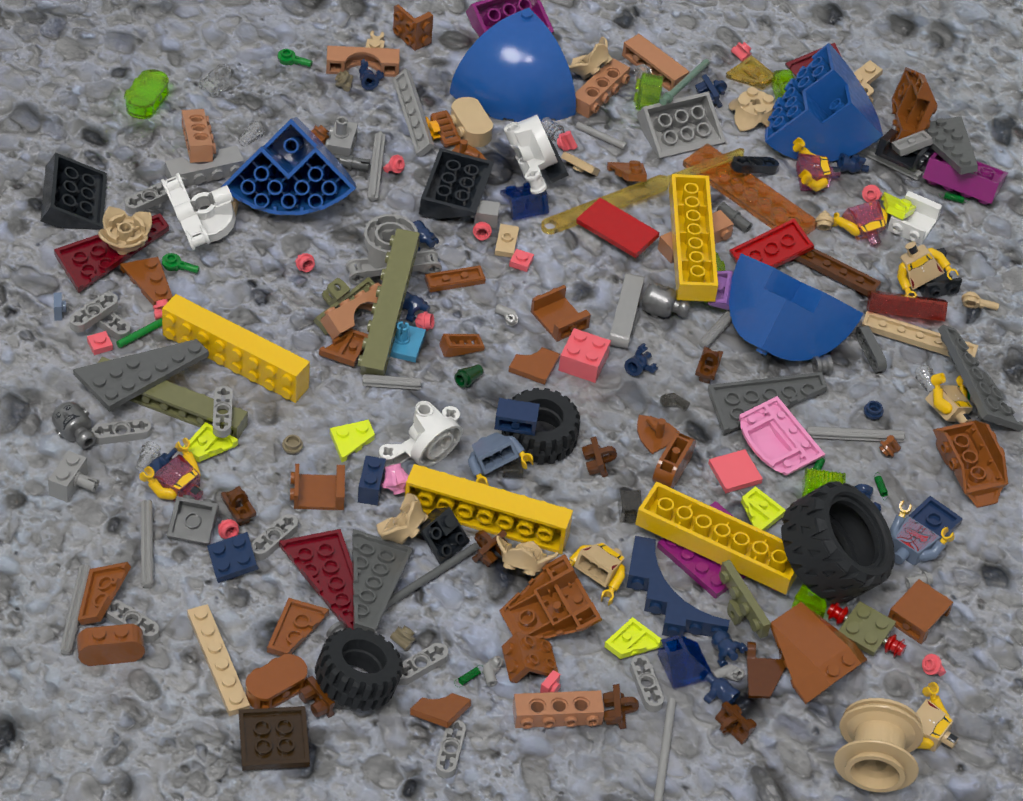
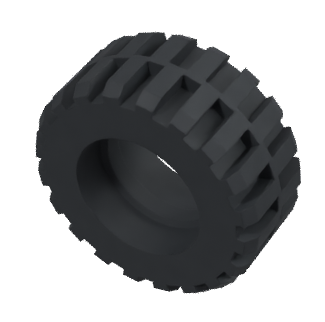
[502,388,580,465]
[315,628,403,711]

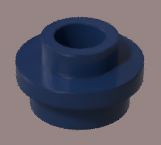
[864,401,884,419]

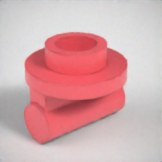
[731,42,752,62]
[557,131,578,152]
[383,155,405,174]
[862,184,883,203]
[153,299,168,319]
[922,654,946,676]

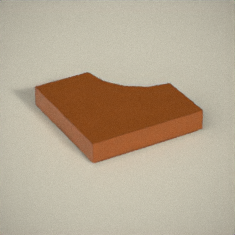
[508,347,560,385]
[410,693,471,728]

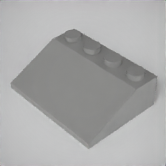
[637,91,726,159]

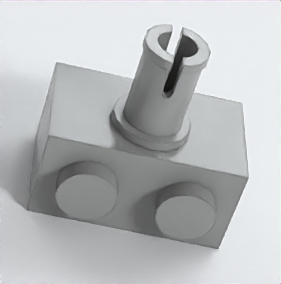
[326,116,358,156]
[48,451,99,502]

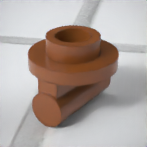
[311,125,329,144]
[879,435,901,457]

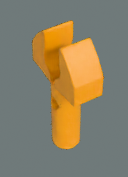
[425,116,441,140]

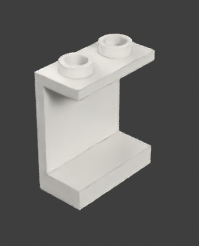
[888,191,942,245]

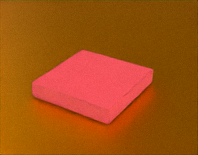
[708,449,763,494]

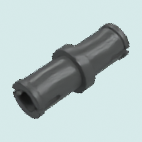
[333,154,370,171]
[717,202,753,233]

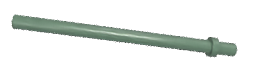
[660,59,710,106]

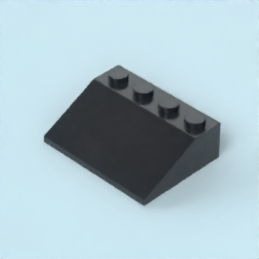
[419,148,494,219]
[40,152,107,230]

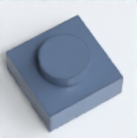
[54,292,66,321]

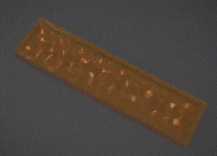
[682,143,817,235]

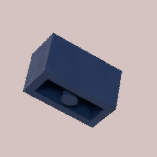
[494,398,540,436]
[358,456,386,506]

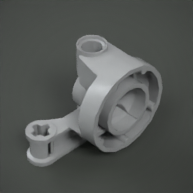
[346,214,442,285]

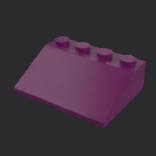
[466,0,554,37]
[922,152,1008,204]

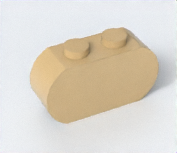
[450,97,493,147]

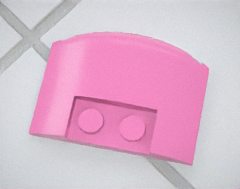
[739,396,825,476]

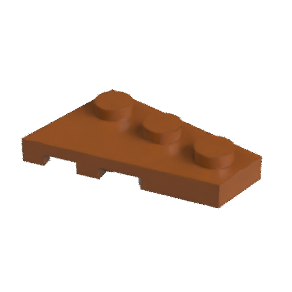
[120,256,173,306]
[78,562,131,625]
[267,598,329,656]

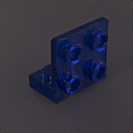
[500,182,549,220]

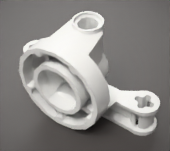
[504,115,558,194]
[161,173,236,251]
[379,401,462,468]

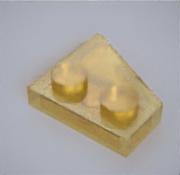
[726,55,776,89]

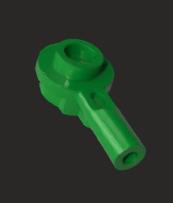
[277,49,313,68]
[162,253,200,274]

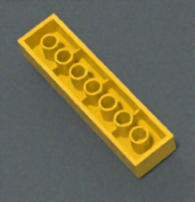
[669,174,718,302]
[162,294,310,403]
[405,464,573,554]
[635,481,797,595]

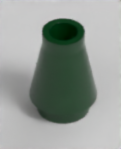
[454,364,484,388]

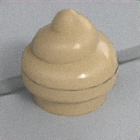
[815,210,834,231]

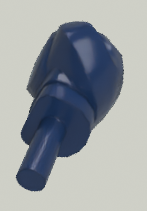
[149,447,178,476]

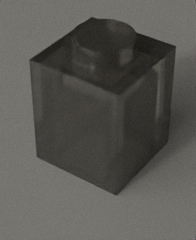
[618,490,642,523]

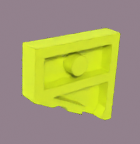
[881,192,916,220]
[330,419,375,462]
[182,422,238,462]
[741,486,786,531]
[604,617,664,659]

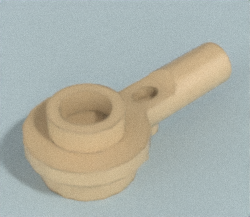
[961,291,999,311]

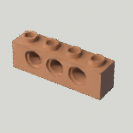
[575,58,630,118]
[181,109,216,163]
[512,690,604,729]

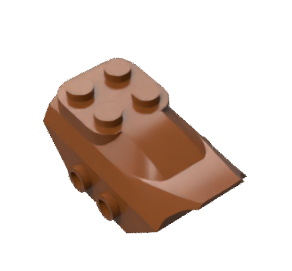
[933,420,1008,508]

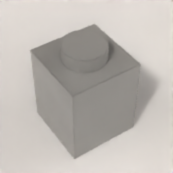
[471,200,500,229]

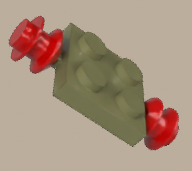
[827,601,907,658]

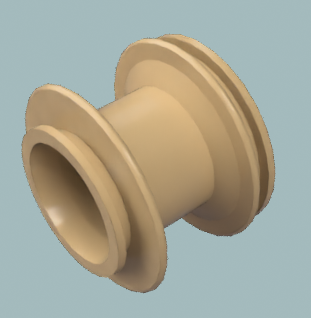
[834,698,924,792]

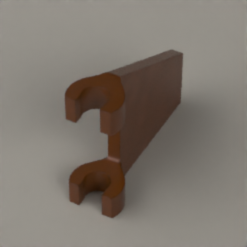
[745,642,785,699]

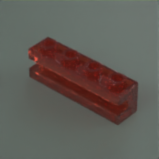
[866,290,948,321]

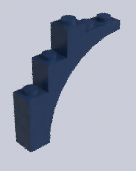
[626,536,730,639]

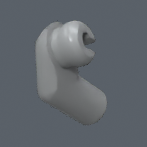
[495,304,518,326]
[483,656,503,687]
[711,664,745,681]

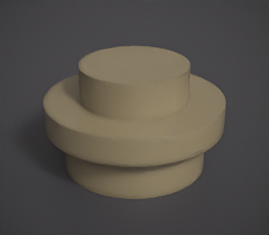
[282,435,303,454]

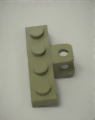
[313,277,375,335]
[719,560,771,639]

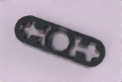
[730,156,779,174]

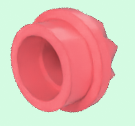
[473,221,492,241]
[295,253,315,272]
[415,312,435,331]
[218,518,239,539]

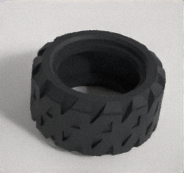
[781,481,895,604]

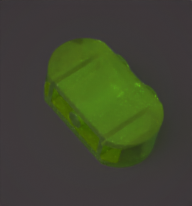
[124,69,169,119]

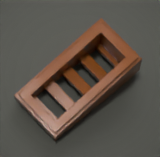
[430,110,461,147]
[439,334,485,357]

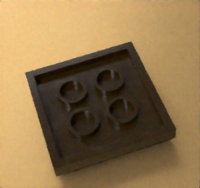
[239,706,310,771]

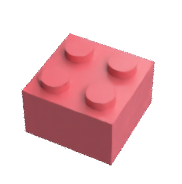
[558,328,611,383]

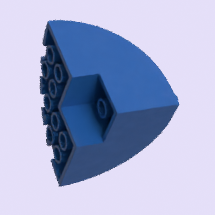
[450,7,576,123]
[765,43,883,162]
[221,117,356,215]
[729,253,864,361]

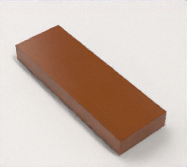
[424,265,486,293]

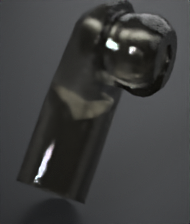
[660,393,690,411]

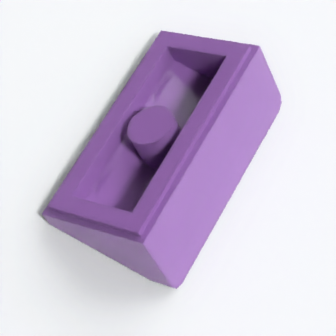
[708,271,733,310]

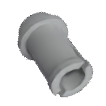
[905,571,933,589]

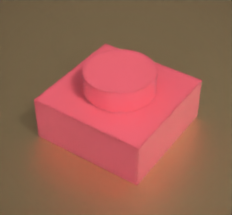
[509,249,534,272]
[87,331,113,355]
[540,670,561,693]

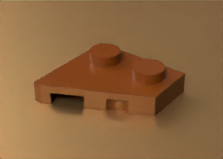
[607,160,647,182]
[319,329,368,367]

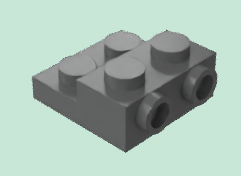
[167,495,219,545]

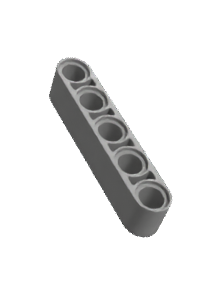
[609,273,645,349]

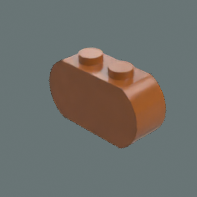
[652,432,696,489]
[77,624,145,666]
[246,654,307,709]

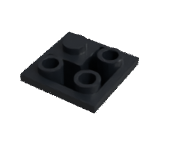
[420,507,470,564]

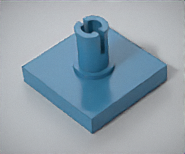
[390,321,426,363]

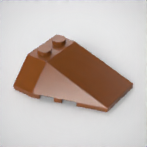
[892,67,938,141]
[499,554,602,639]
[770,602,867,704]

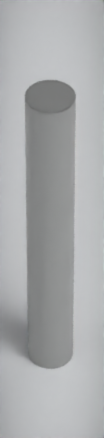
[575,122,627,150]

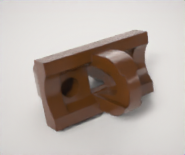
[695,346,723,384]
[582,436,617,478]
[221,486,256,526]
[472,529,509,567]
[299,676,335,718]
[602,684,639,729]
[715,701,757,744]

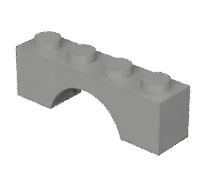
[165,146,244,187]

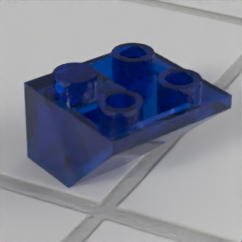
[657,635,713,689]

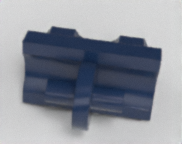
[695,74,727,108]

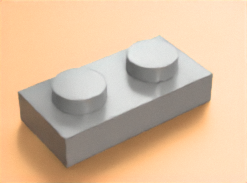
[891,130,933,156]

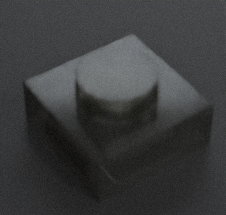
[502,457,523,478]

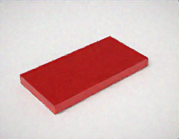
[576,198,660,258]
[729,218,814,268]

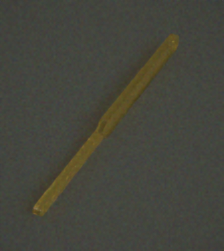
[541,148,744,235]

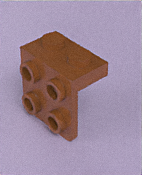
[393,4,433,51]
[501,632,558,683]

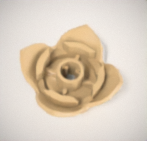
[568,36,612,80]
[728,87,774,132]
[98,206,152,255]
[376,493,428,544]
[496,535,559,576]

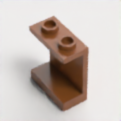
[531,285,591,342]
[290,464,345,510]
[888,579,953,645]

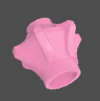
[381,463,409,495]

